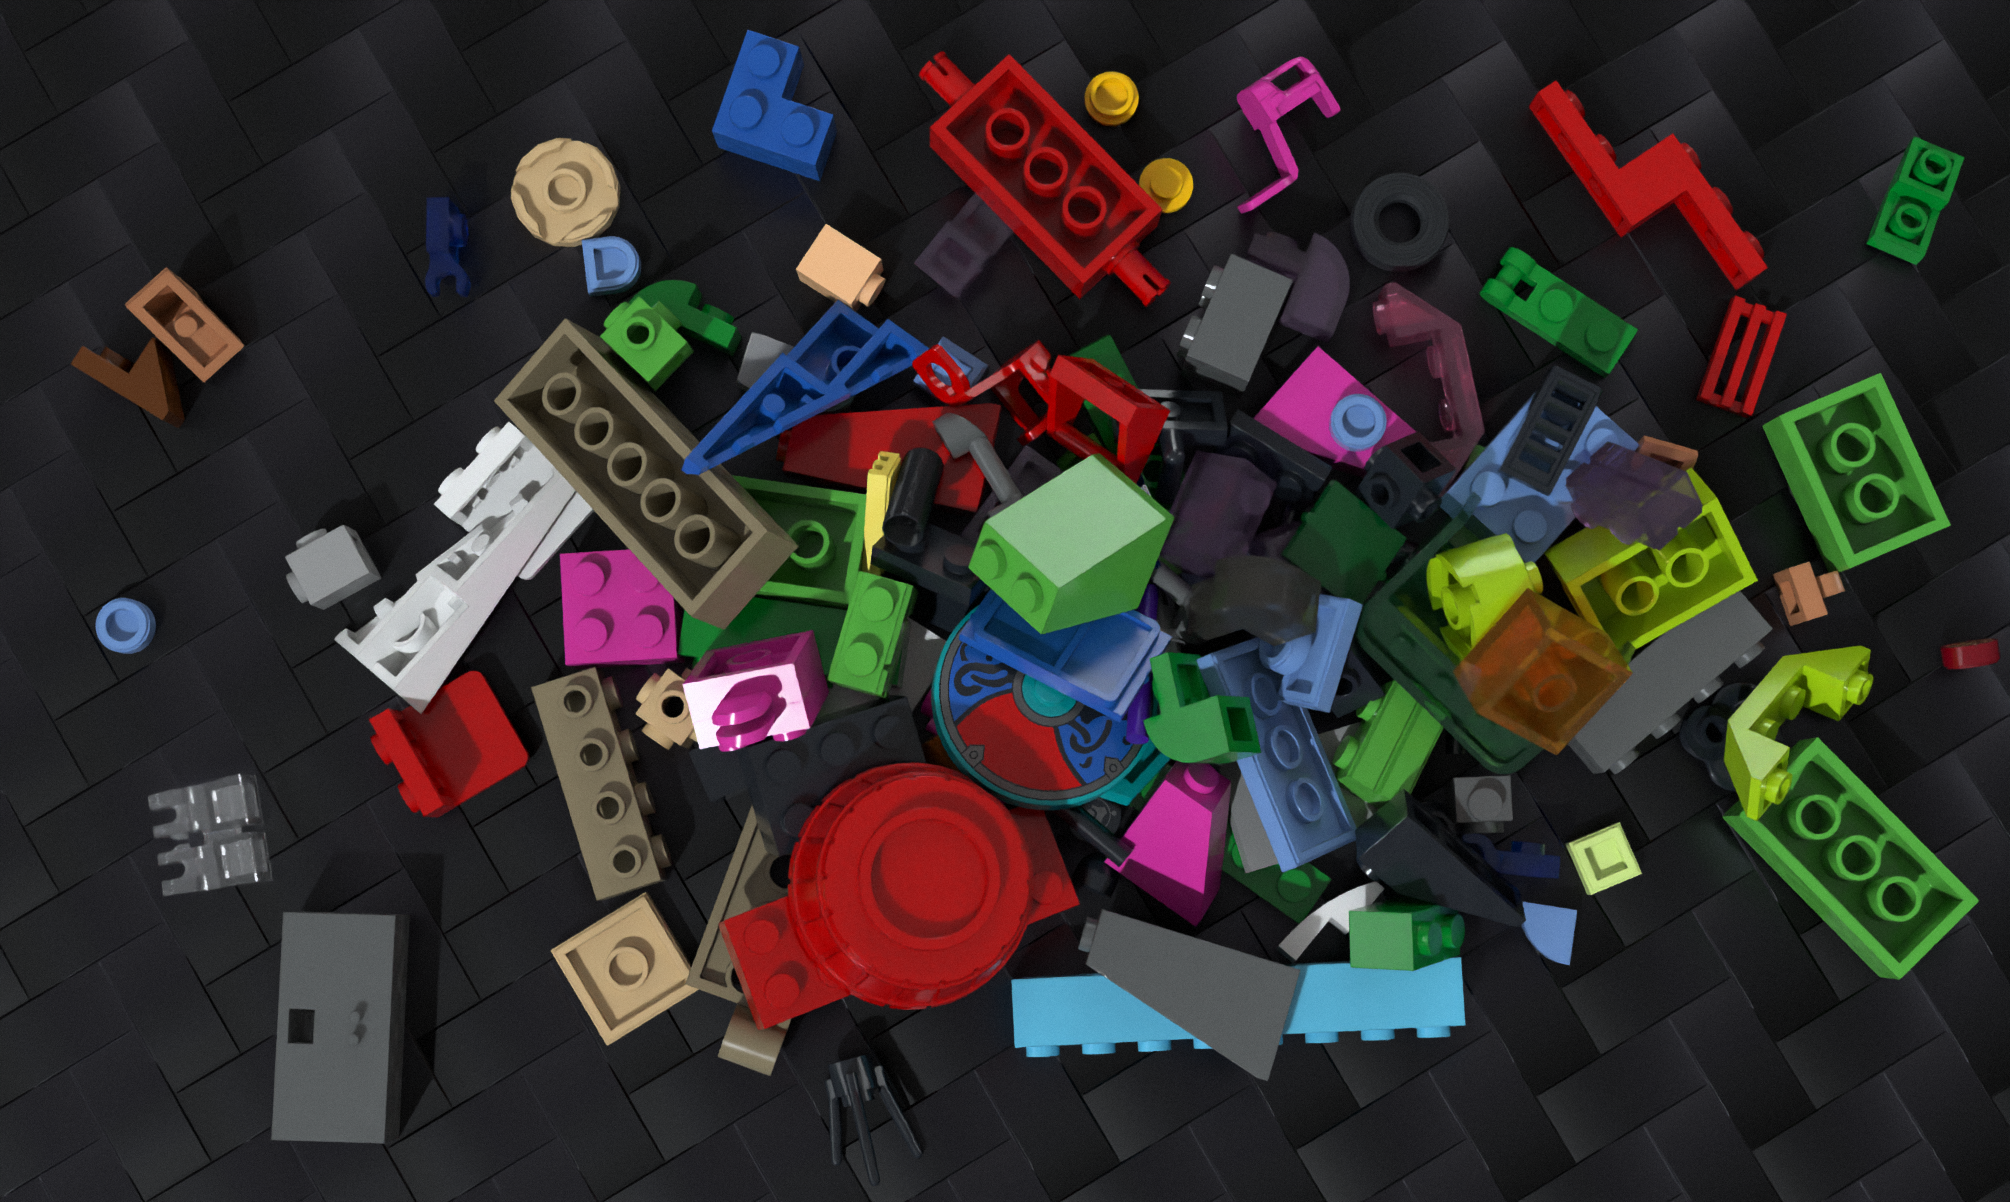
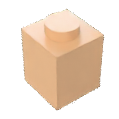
[796,224,886,312]

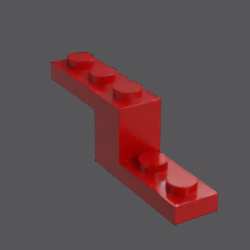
[1529,81,1768,291]

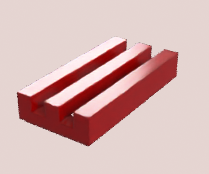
[1696,296,1787,418]

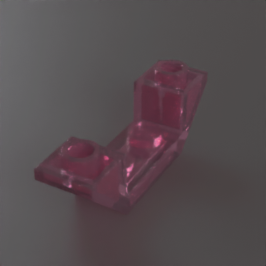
[1373,282,1485,498]

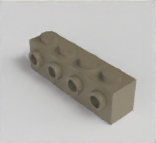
[531,667,672,900]

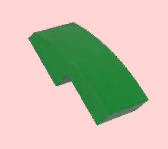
[1866,136,1964,265]

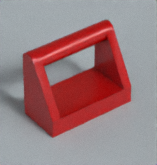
[1047,355,1170,484]

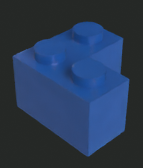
[712,30,837,181]

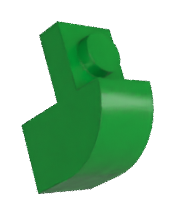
[629,280,742,357]
[1143,652,1262,764]

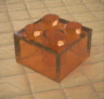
[1453,588,1633,755]

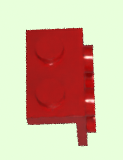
[369,671,530,818]

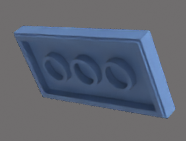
[1197,636,1357,872]

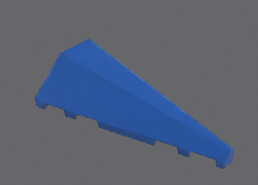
[681,300,929,475]

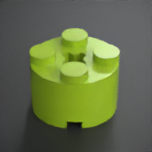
[1427,533,1544,662]

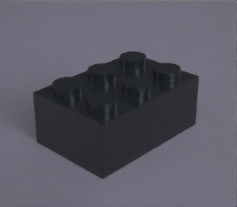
[736,695,927,857]

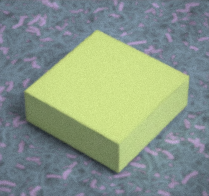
[1566,822,1642,895]

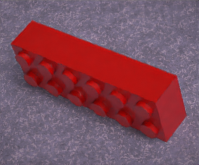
[718,807,1080,1030]

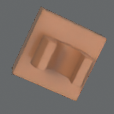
[1772,562,1845,626]

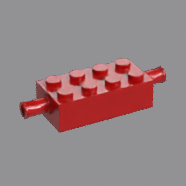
[919,51,1171,307]

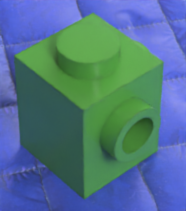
[600,297,694,391]

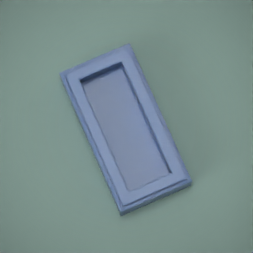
[1276,592,1363,713]

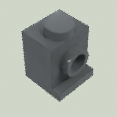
[1444,775,1513,835]

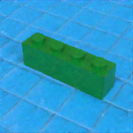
[678,597,911,695]

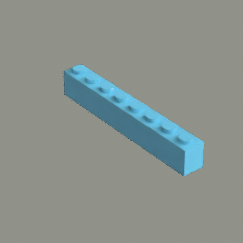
[1011,956,1465,1057]

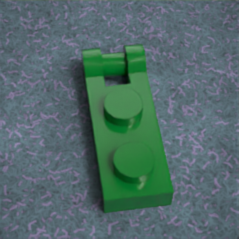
[1480,247,1638,378]

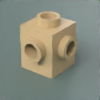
[636,667,698,750]

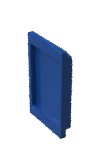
[959,589,1172,723]

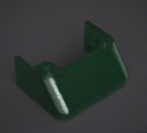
[1354,492,1636,774]

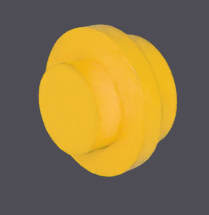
[1085,72,1139,126]
[1139,158,1193,213]

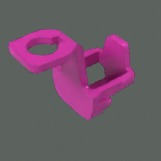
[1237,57,1341,214]

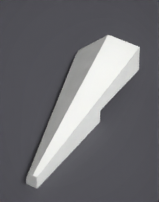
[334,467,576,714]

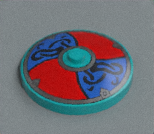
[931,605,1158,810]

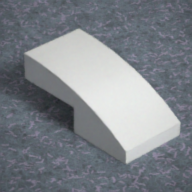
[1276,882,1384,963]

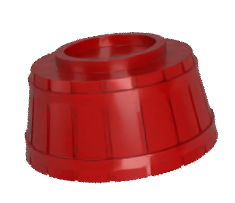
[788,762,1034,1010]

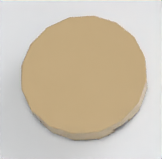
[511,138,621,247]

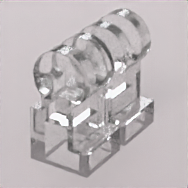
[148,774,273,897]

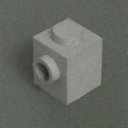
[285,525,381,610]

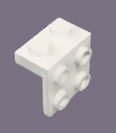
[434,422,594,580]

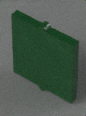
[1281,480,1407,604]

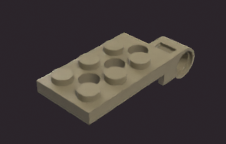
[685,806,792,1076]

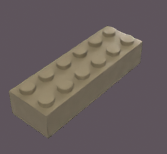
[494,318,798,630]

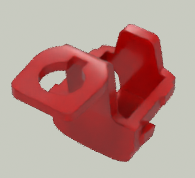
[912,340,1052,446]

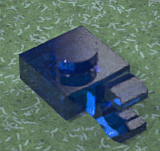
[425,197,471,297]
[1460,833,1560,879]

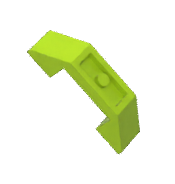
[1724,645,1873,821]

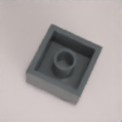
[1176,254,1293,400]

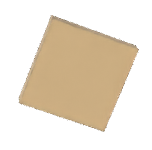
[550,892,699,1046]

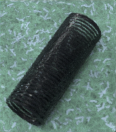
[882,448,944,547]

